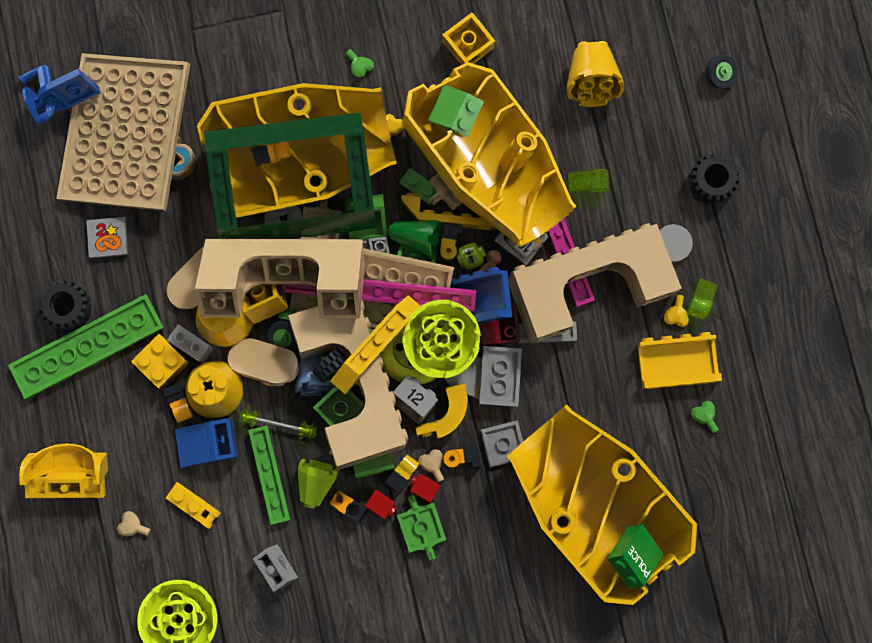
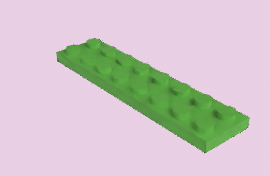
[8,294,165,400]

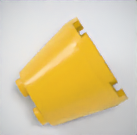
[567,41,624,107]
[196,306,253,347]
[185,361,244,419]

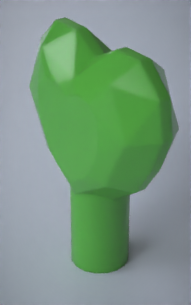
[346,49,374,78]
[691,401,719,433]

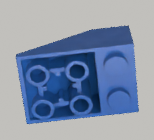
[175,418,238,468]

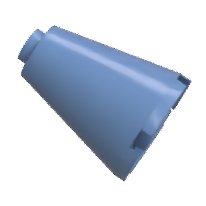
[295,353,334,396]

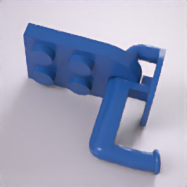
[18,65,101,125]

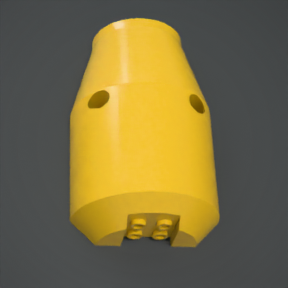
[402,62,576,247]
[197,83,397,218]
[506,405,697,605]

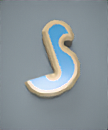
[172,136,196,180]

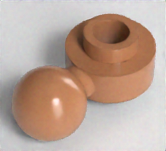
[479,250,502,272]

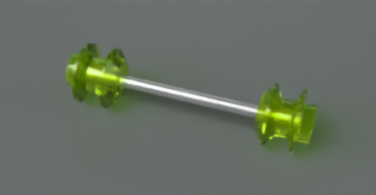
[239,407,317,441]

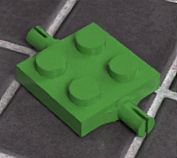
[397,495,446,561]

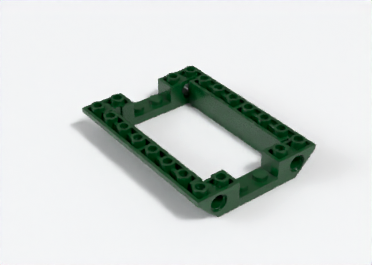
[204,112,375,239]

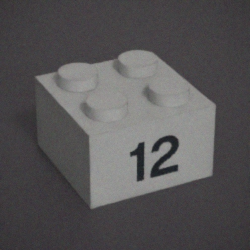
[393,375,438,425]

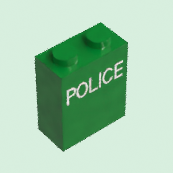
[607,524,664,589]

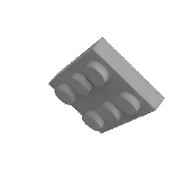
[479,346,522,407]

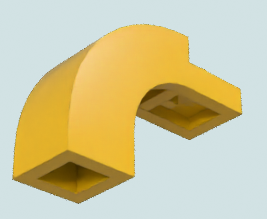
[415,382,468,438]

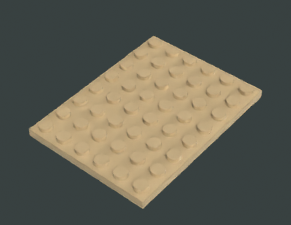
[56,53,190,211]

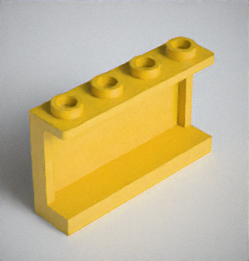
[637,332,722,390]

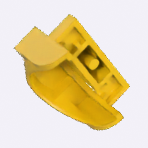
[19,444,108,498]

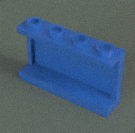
[450,267,512,325]

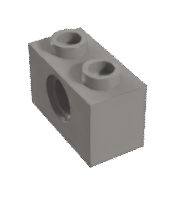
[167,324,213,363]
[253,544,298,592]

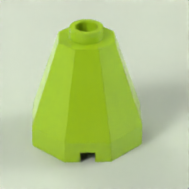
[298,459,339,508]

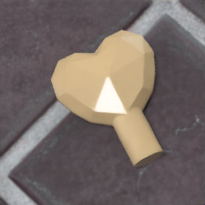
[418,449,444,482]
[117,511,151,536]

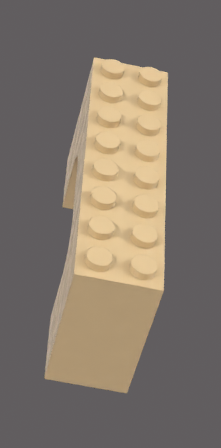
[508,223,682,344]
[195,239,365,318]
[288,301,408,470]

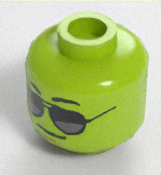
[456,242,486,270]

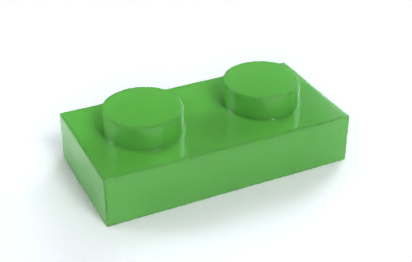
[399,168,437,206]

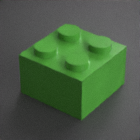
[313,387,365,426]

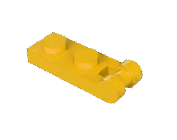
[166,482,221,529]

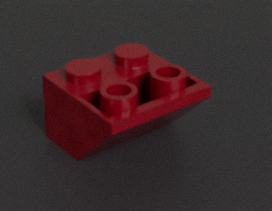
[479,303,521,348]

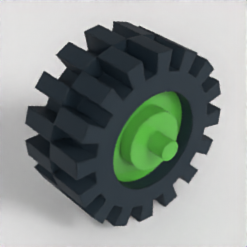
[312,348,348,383]

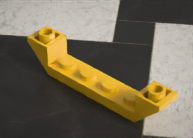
[401,193,496,231]
[330,295,420,395]

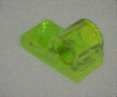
[568,168,609,193]
[687,278,718,321]

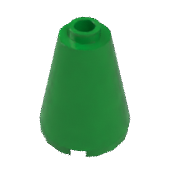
[388,220,443,258]

